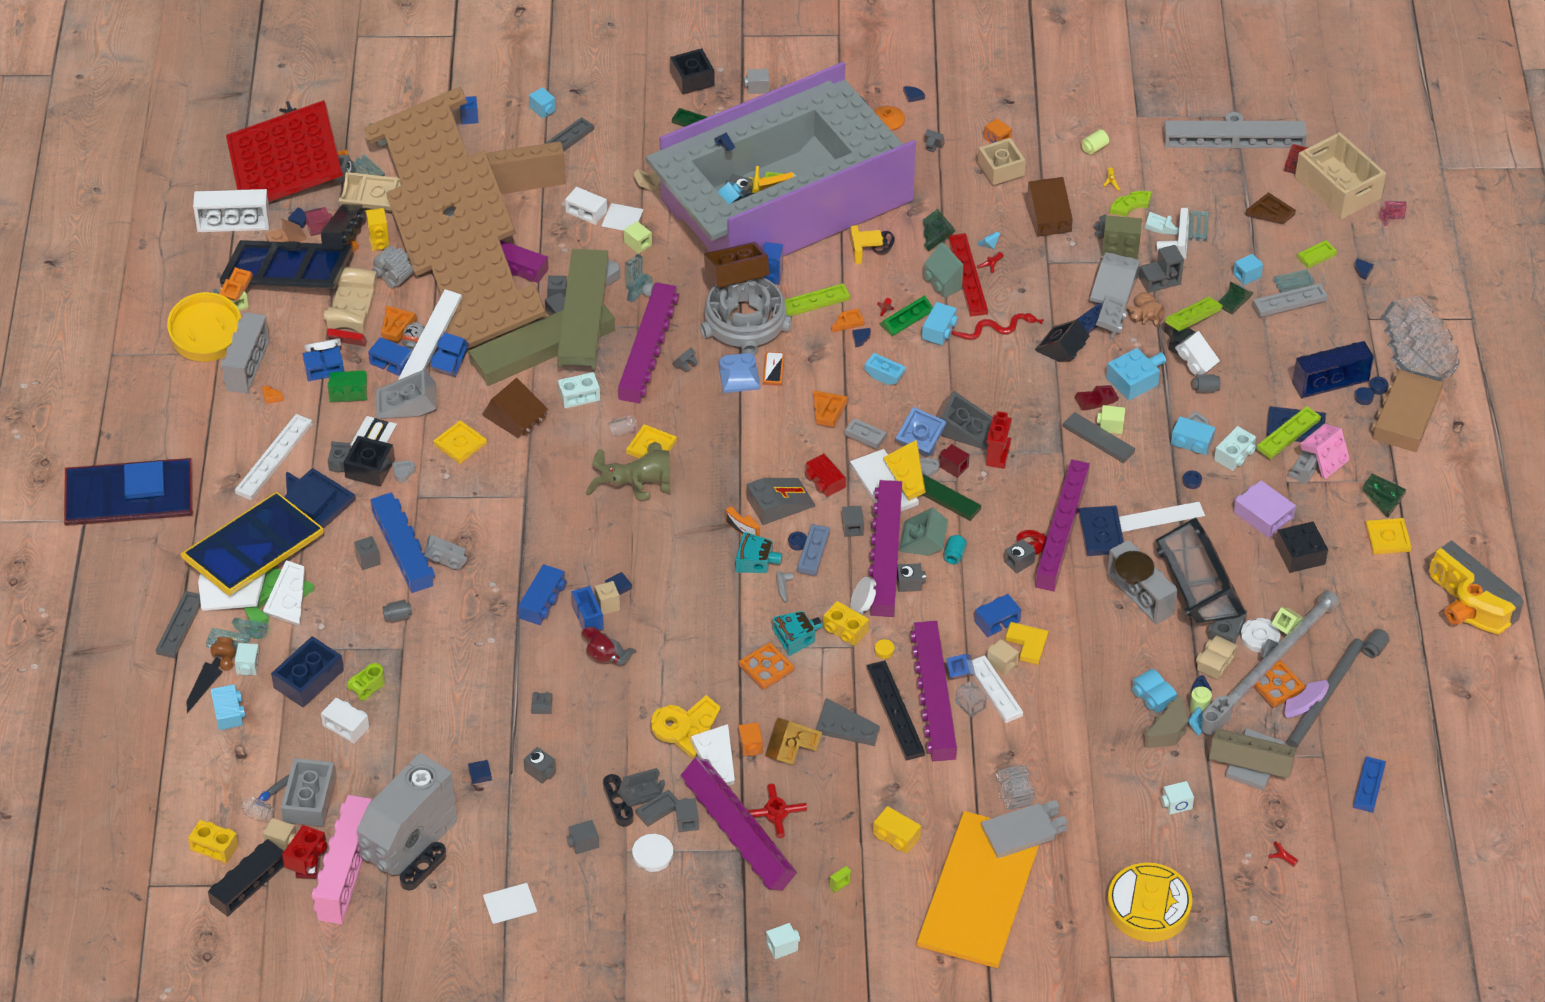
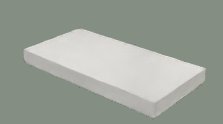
[850,449,919,511]

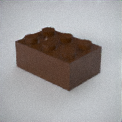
[704,242,770,287]

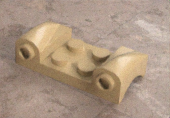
[339,172,402,215]
[324,267,378,334]

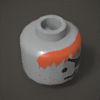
[401,322,425,351]

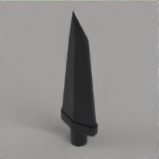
[186,657,223,713]

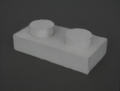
[844,418,887,449]

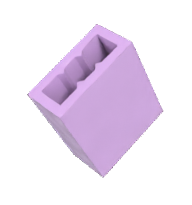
[1234,480,1296,538]

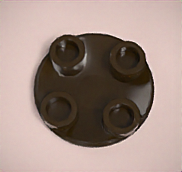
[1115,551,1154,585]

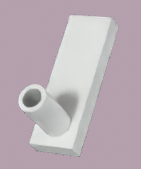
[1157,208,1189,259]

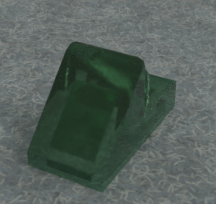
[1218,282,1254,315]

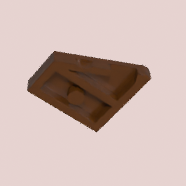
[1246,192,1296,224]

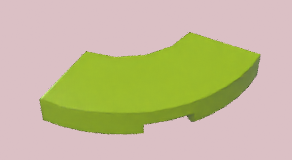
[1109,191,1152,217]

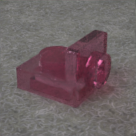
[1380,201,1407,226]

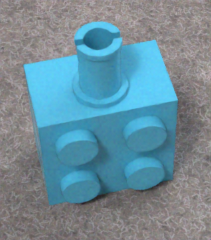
[1106,348,1166,401]

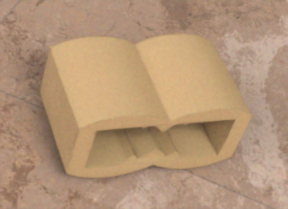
[1196,635,1238,680]

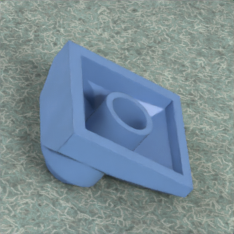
[718,353,760,393]
[896,407,947,456]

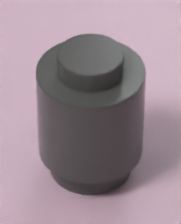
[1192,374,1220,393]
[382,600,412,623]
[1362,629,1390,658]

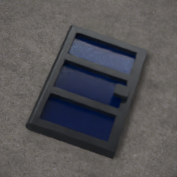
[220,240,353,289]

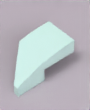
[1144,212,1179,235]

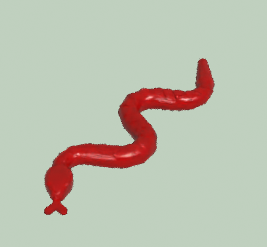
[951,313,1044,340]

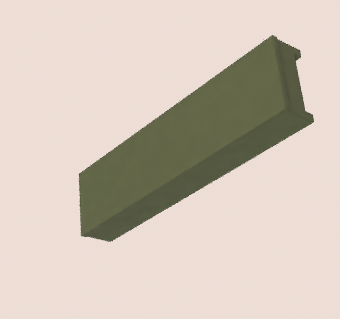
[557,249,609,369]
[468,304,615,386]

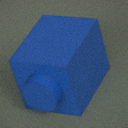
[460,96,479,125]
[946,654,975,679]

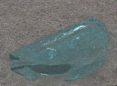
[627,273,653,302]
[231,618,269,639]

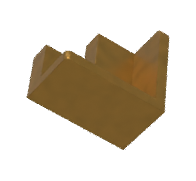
[765,717,822,765]

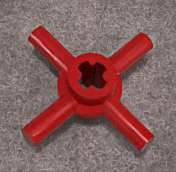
[748,783,807,838]

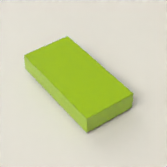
[1297,240,1337,268]

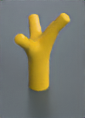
[749,166,765,193]
[1103,167,1120,191]

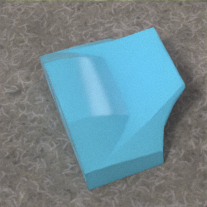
[864,353,906,385]

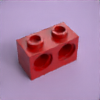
[282,825,327,875]

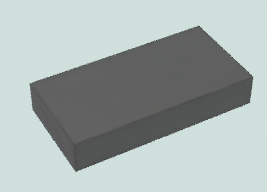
[635,789,678,827]

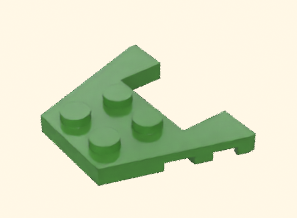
[243,567,315,632]

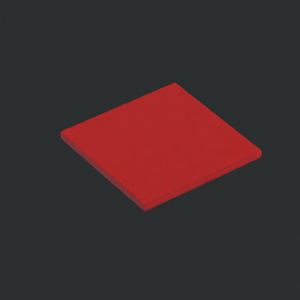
[226,100,343,202]

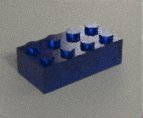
[1292,341,1374,399]

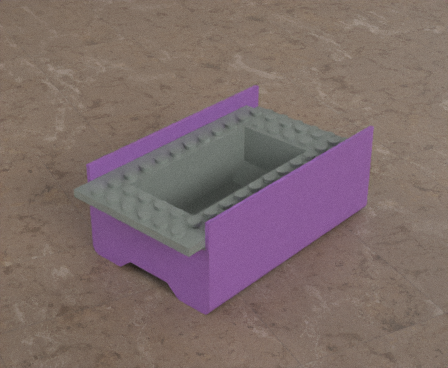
[646,62,916,256]

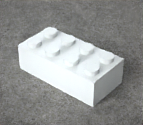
[193,189,270,232]

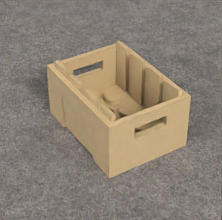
[1295,132,1386,220]

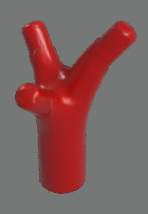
[977,252,1004,273]
[877,298,894,317]
[1269,841,1299,867]

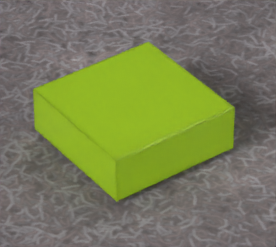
[830,866,851,893]

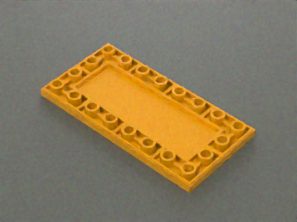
[917,811,1040,969]

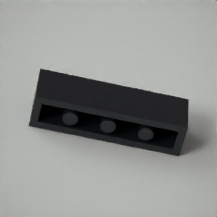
[321,204,366,250]
[208,839,284,917]

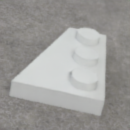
[263,560,305,626]
[690,724,735,786]

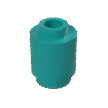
[944,535,967,565]

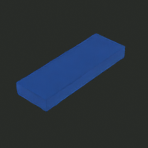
[1353,756,1386,813]

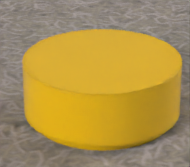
[875,639,895,659]

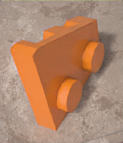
[381,306,417,342]
[813,390,848,427]

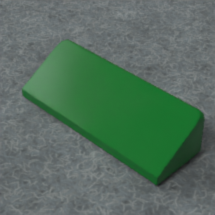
[879,295,933,336]

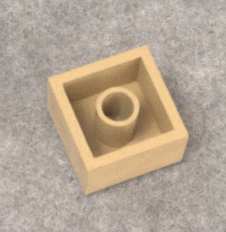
[978,138,1026,185]

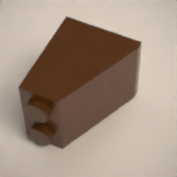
[1026,177,1073,237]
[482,377,548,439]

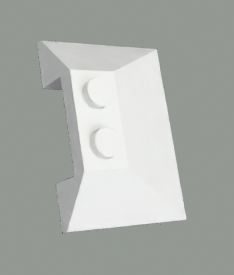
[198,544,273,611]

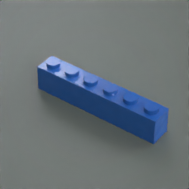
[370,492,435,593]

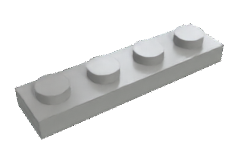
[1253,283,1328,317]

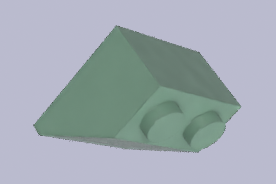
[923,242,963,298]
[899,507,948,556]

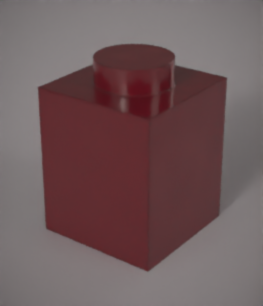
[939,444,970,478]

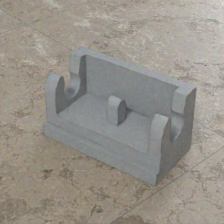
[1288,450,1319,484]

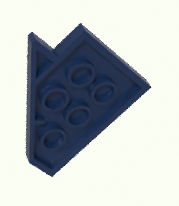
[286,468,356,541]

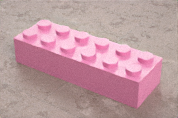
[312,795,372,924]

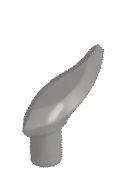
[777,571,794,603]

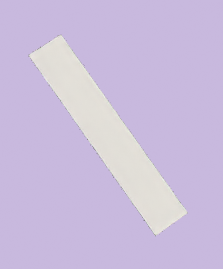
[1119,502,1205,532]

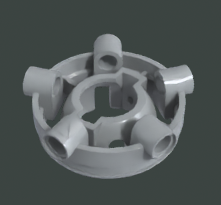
[700,278,792,355]

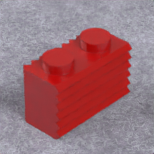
[805,453,846,497]

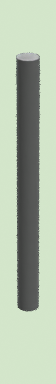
[1287,638,1364,748]

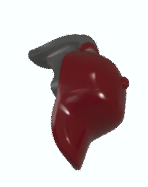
[581,627,637,666]

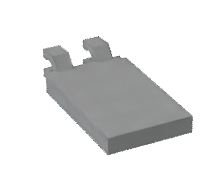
[981,800,1068,859]

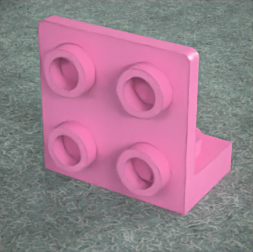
[1300,424,1350,479]

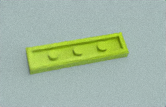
[784,283,850,316]
[1165,296,1223,331]
[1257,406,1321,459]

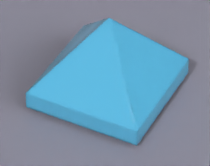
[977,232,1000,249]
[1188,707,1203,736]

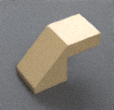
[633,169,661,191]

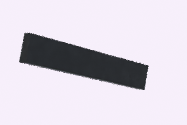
[866,660,925,761]

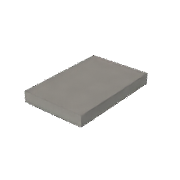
[1225,729,1285,791]

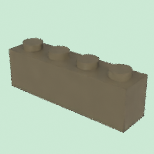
[1209,728,1297,778]

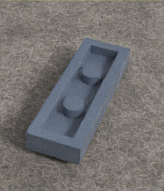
[797,524,830,576]

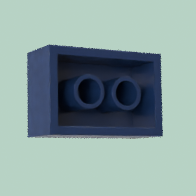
[271,636,344,707]

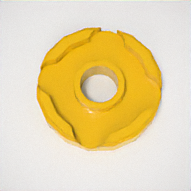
[651,705,691,743]

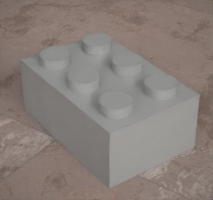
[281,758,336,827]

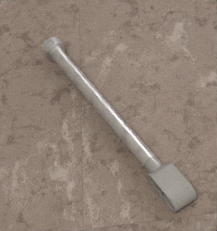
[1201,591,1339,735]

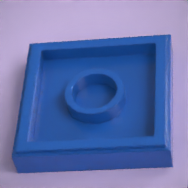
[124,461,164,499]

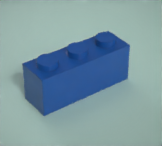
[518,564,567,625]

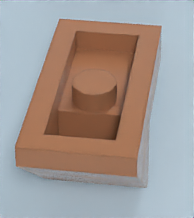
[265,219,306,242]

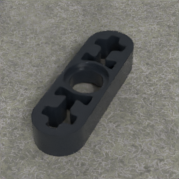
[603,774,634,827]
[400,842,447,891]

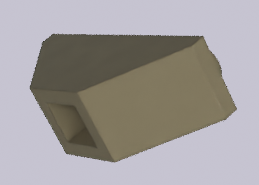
[1144,696,1188,748]

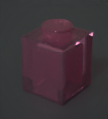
[305,207,332,236]

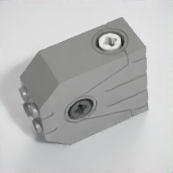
[356,753,457,875]

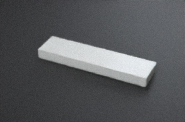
[972,655,1023,723]

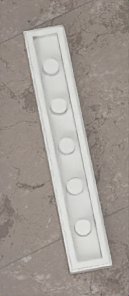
[398,289,462,380]
[235,414,313,501]

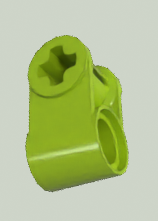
[347,663,385,701]

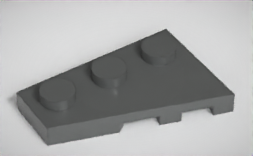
[816,698,880,746]

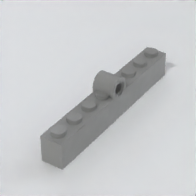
[1163,112,1307,148]

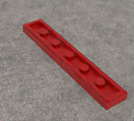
[948,233,988,317]

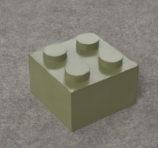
[1102,215,1142,259]

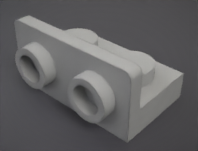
[1096,295,1127,339]
[424,534,467,571]

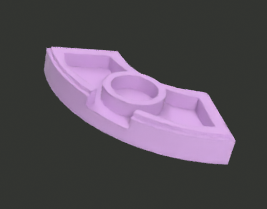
[1285,680,1329,718]

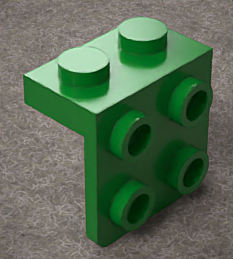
[328,370,367,402]

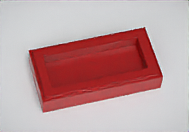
[326,328,367,347]

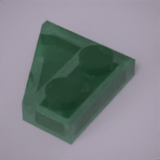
[923,209,956,252]
[1363,473,1406,518]

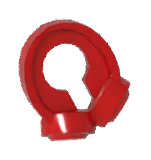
[1017,530,1047,554]

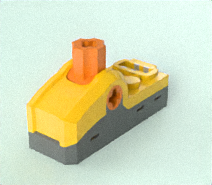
[1429,540,1524,635]

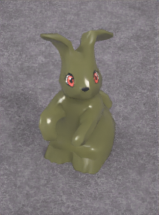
[586,442,670,501]

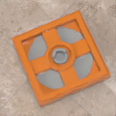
[739,642,795,690]
[1254,660,1306,708]

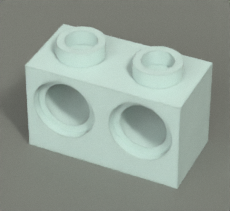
[558,372,600,409]
[1214,426,1256,471]

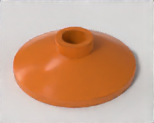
[873,106,905,131]

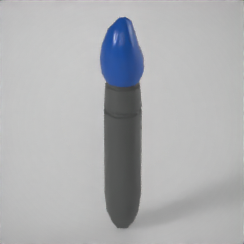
[257,774,290,802]

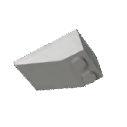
[1090,252,1141,308]
[376,369,436,419]

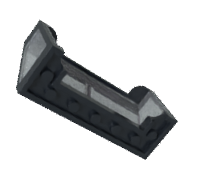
[1155,517,1246,624]

